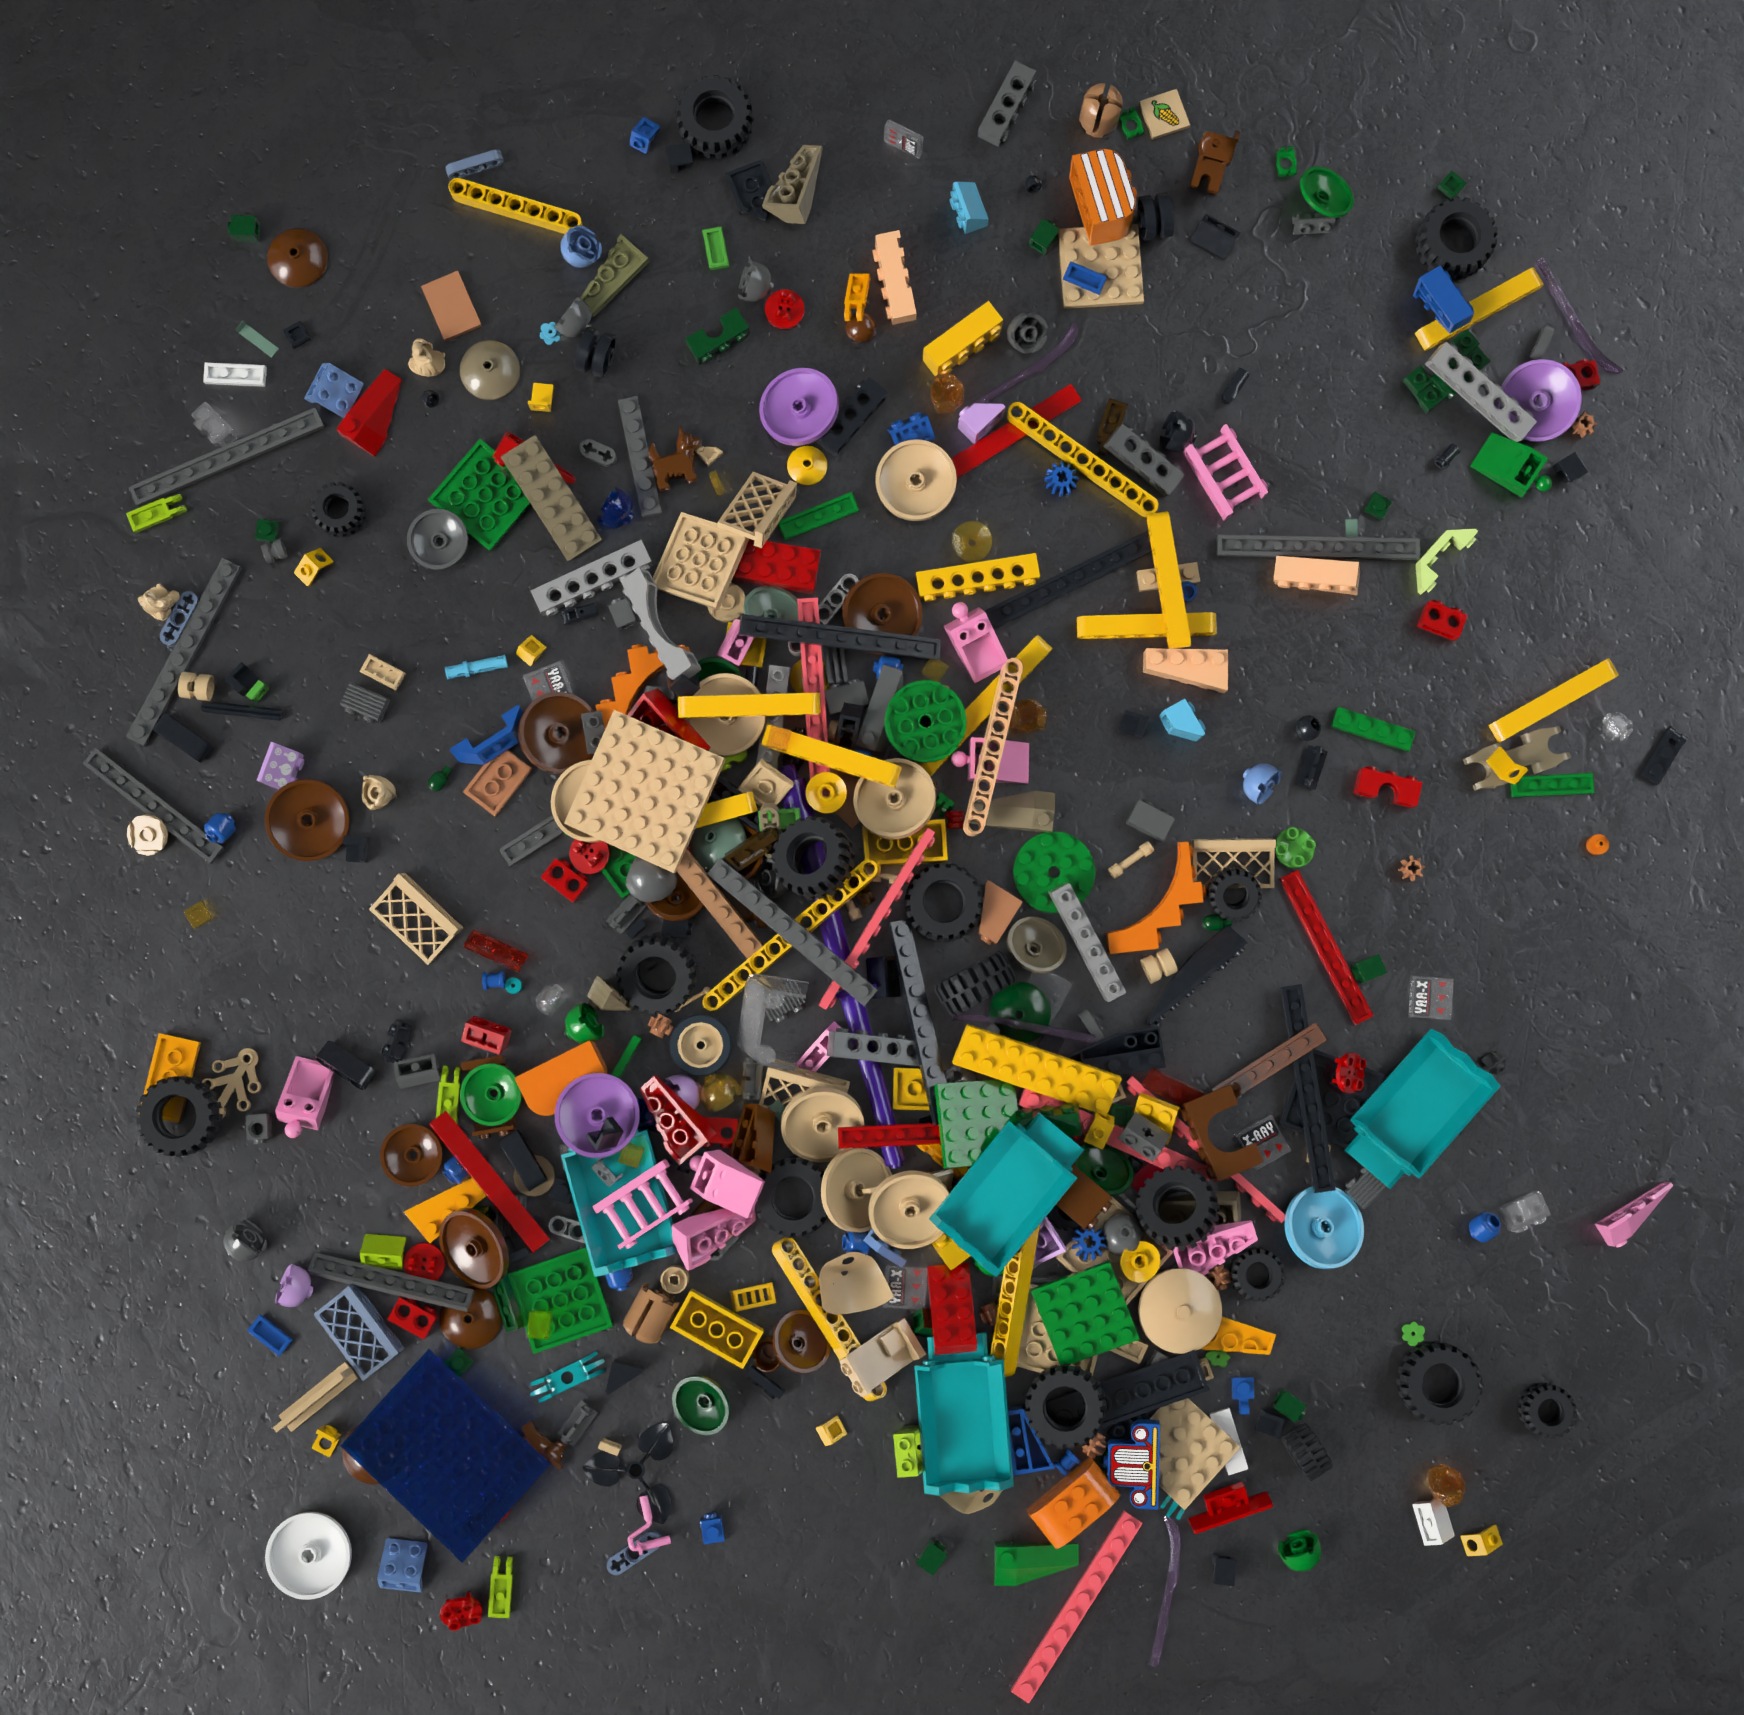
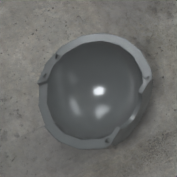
[626,856,678,903]

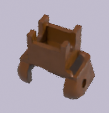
[1189,130,1240,195]

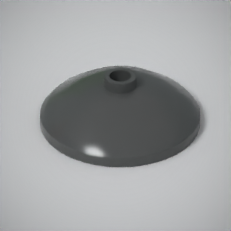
[407,509,468,570]

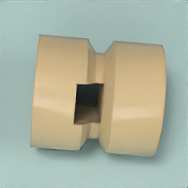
[178,671,215,701]
[1140,948,1178,984]
[660,1264,690,1294]

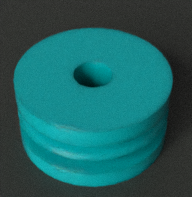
[505,977,522,994]

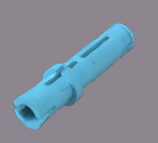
[445,654,508,679]

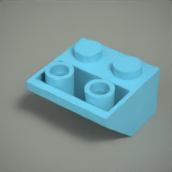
[950,182,989,234]
[1159,699,1206,741]

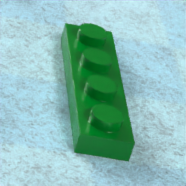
[1331,707,1416,752]

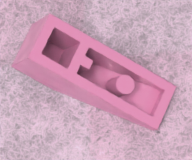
[794,1021,841,1072]

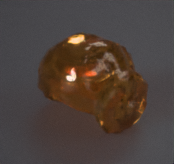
[930,373,965,414]
[1009,699,1047,733]
[1427,1464,1466,1507]

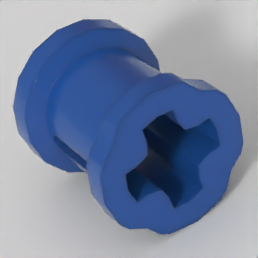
[482,970,506,990]
[1053,1448,1081,1477]

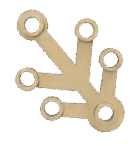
[202,1048,261,1121]

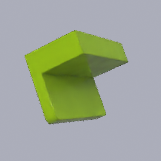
[360,1234,406,1270]

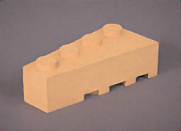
[872,230,917,325]
[1274,556,1360,595]
[1143,648,1228,694]

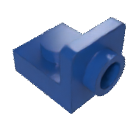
[630,117,661,154]
[700,1512,725,1544]

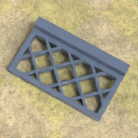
[314,1285,405,1381]

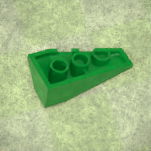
[994,1542,1079,1586]

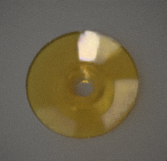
[952,521,992,561]

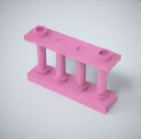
[1182,424,1268,521]
[592,1159,693,1249]

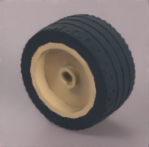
[670,1014,733,1076]

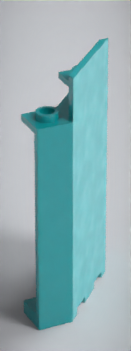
[1344,1029,1500,1189]
[929,1112,1084,1277]
[561,1129,678,1277]
[914,1333,1014,1496]

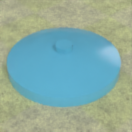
[1285,1186,1364,1269]

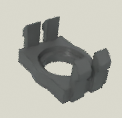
[591,1157,622,1187]

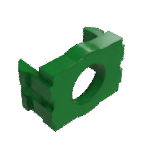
[1119,107,1145,140]
[1276,146,1297,177]
[934,792,955,817]

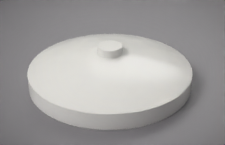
[265,1512,352,1600]

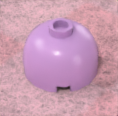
[665,1074,702,1110]
[275,1264,314,1307]

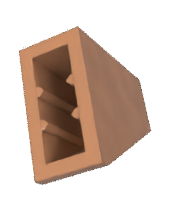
[978,880,1022,945]

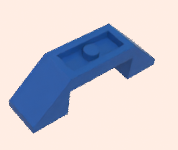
[450,705,523,765]

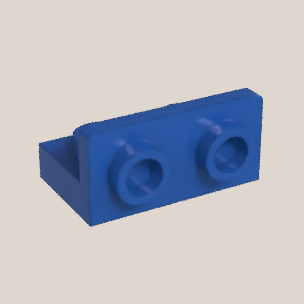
[887,412,935,445]

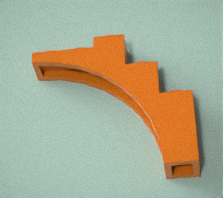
[596,644,691,729]
[1105,841,1206,954]

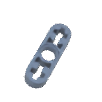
[445,150,504,179]
[160,591,200,647]
[607,1530,661,1575]

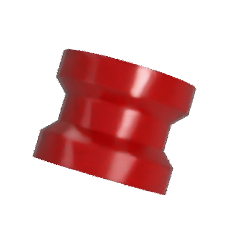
[945,811,965,830]

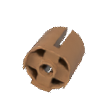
[1079,83,1123,138]
[623,1283,680,1344]

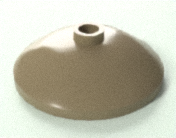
[460,340,520,400]
[1007,917,1067,973]

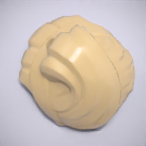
[408,338,445,377]
[138,584,180,621]
[362,775,396,810]

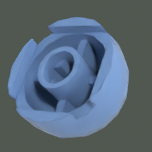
[560,225,602,268]
[1243,763,1282,804]

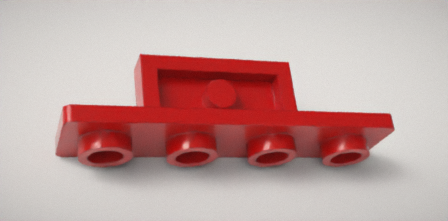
[1188,1482,1273,1534]

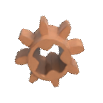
[1571,411,1597,438]
[1398,855,1426,882]
[648,1013,674,1038]
[1205,1265,1231,1291]
[979,1300,998,1326]
[1082,1432,1107,1459]

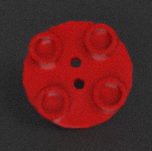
[765,289,804,329]
[569,839,611,874]
[1332,1052,1366,1094]
[403,1243,445,1281]
[440,1592,483,1631]

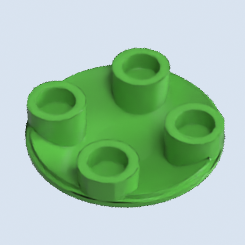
[1275,827,1316,868]

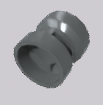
[261,538,288,564]

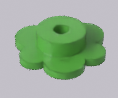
[1402,1321,1425,1346]
[1205,1350,1230,1368]

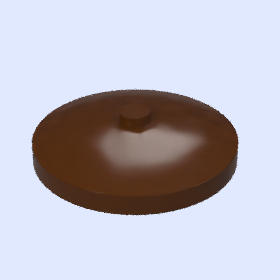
[842,573,922,655]
[518,692,594,774]
[265,779,349,861]
[439,1208,509,1289]

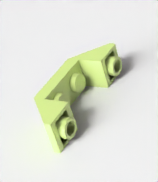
[1416,529,1478,595]

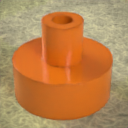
[1586,834,1609,855]

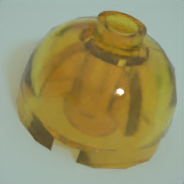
[699,1073,742,1112]

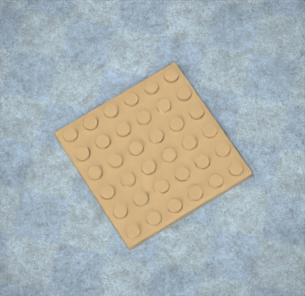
[564,710,726,873]

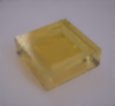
[709,470,724,496]
[921,659,949,682]
[766,726,792,751]
[183,901,213,929]
[618,1143,644,1169]

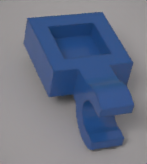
[1231,1377,1254,1415]

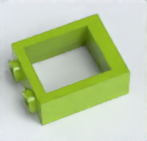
[893,1425,923,1478]

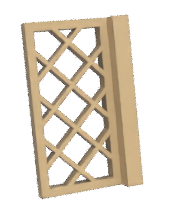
[718,472,797,548]
[1191,838,1276,889]
[369,873,464,965]
[759,1060,851,1110]
[273,1361,359,1433]

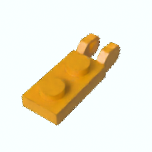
[844,274,871,321]

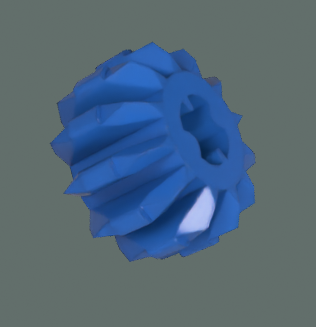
[1044,461,1079,497]
[1071,1227,1107,1261]

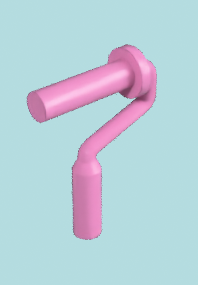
[628,1495,671,1555]

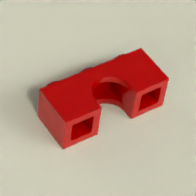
[1353,766,1423,808]

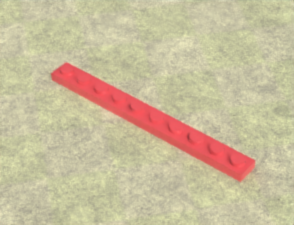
[797,598,830,797]
[818,828,936,1010]
[1125,1076,1285,1223]
[1018,1089,1210,1182]
[1011,1510,1143,1703]

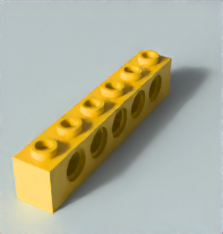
[915,553,1040,602]

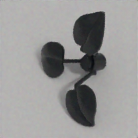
[582,1423,674,1524]

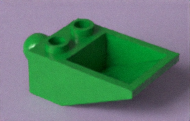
[1470,433,1552,498]

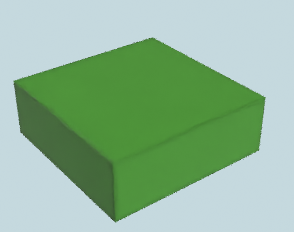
[246,680,269,703]

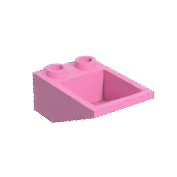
[944,602,1008,683]
[951,737,1029,784]
[275,1056,335,1138]
[689,1150,765,1218]

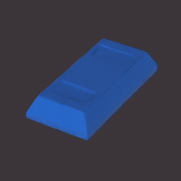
[1062,261,1107,295]
[247,1314,293,1357]

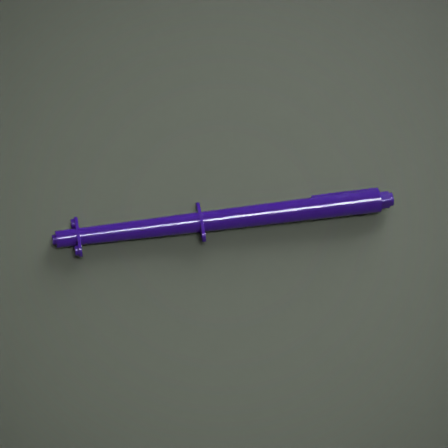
[779,764,906,1169]

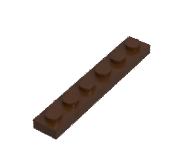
[1212,1022,1328,1098]

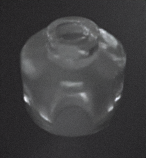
[1602,712,1633,742]
[535,984,566,1015]

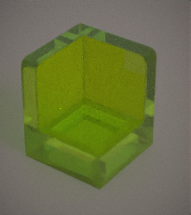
[527,1310,553,1339]

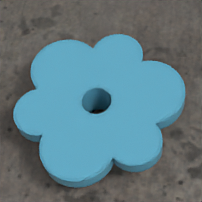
[540,322,561,345]

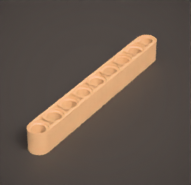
[963,658,1023,837]

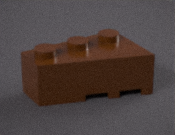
[729,1103,775,1173]

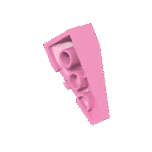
[1595,1181,1673,1248]
[672,1207,756,1271]
[1173,1220,1258,1276]

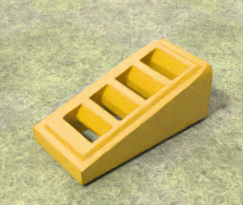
[730,1282,776,1312]

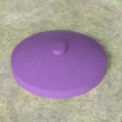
[1498,359,1582,442]
[759,368,839,446]
[555,1073,640,1158]

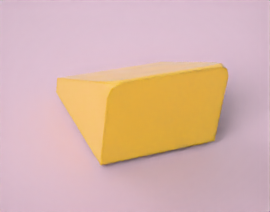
[516,635,547,666]
[816,1415,847,1446]

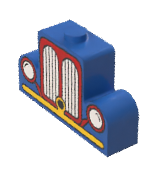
[1103,1419,1160,1510]

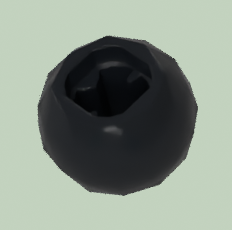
[1296,715,1321,741]

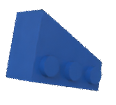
[1413,266,1474,334]
[1008,1405,1055,1476]

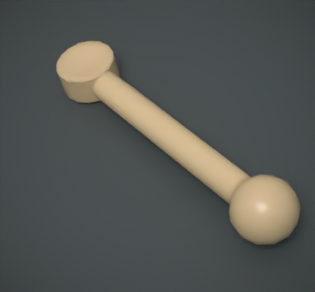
[674,987,711,1012]

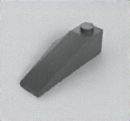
[856,664,903,752]

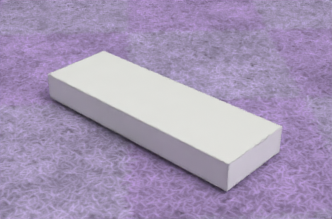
[203,362,267,387]
[1209,1407,1248,1475]

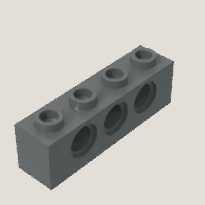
[978,60,1037,147]
[1103,424,1185,497]

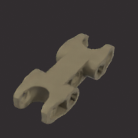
[1463,726,1571,791]

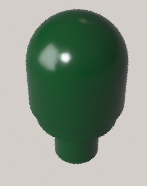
[428,765,453,792]
[1202,914,1232,931]

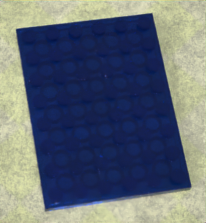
[340,1349,551,1563]

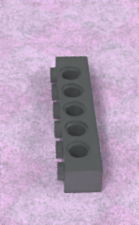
[826,1028,953,1070]

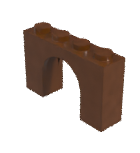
[1180,1085,1264,1182]

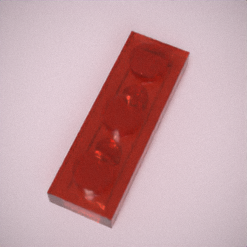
[463,930,529,972]
[1142,1068,1205,1105]

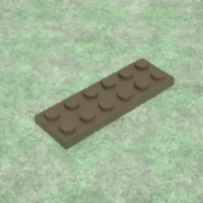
[500,435,602,561]

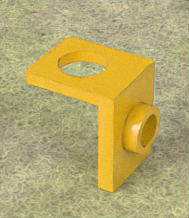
[528,383,554,412]
[294,548,334,586]
[1486,747,1528,784]
[1084,1112,1115,1149]
[312,1425,342,1457]
[1461,1525,1503,1556]

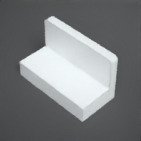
[1412,1495,1454,1545]

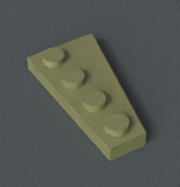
[581,234,650,317]

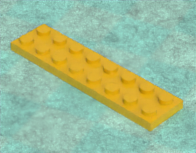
[952,1024,1122,1116]

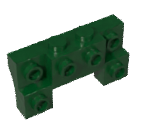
[1403,328,1491,413]

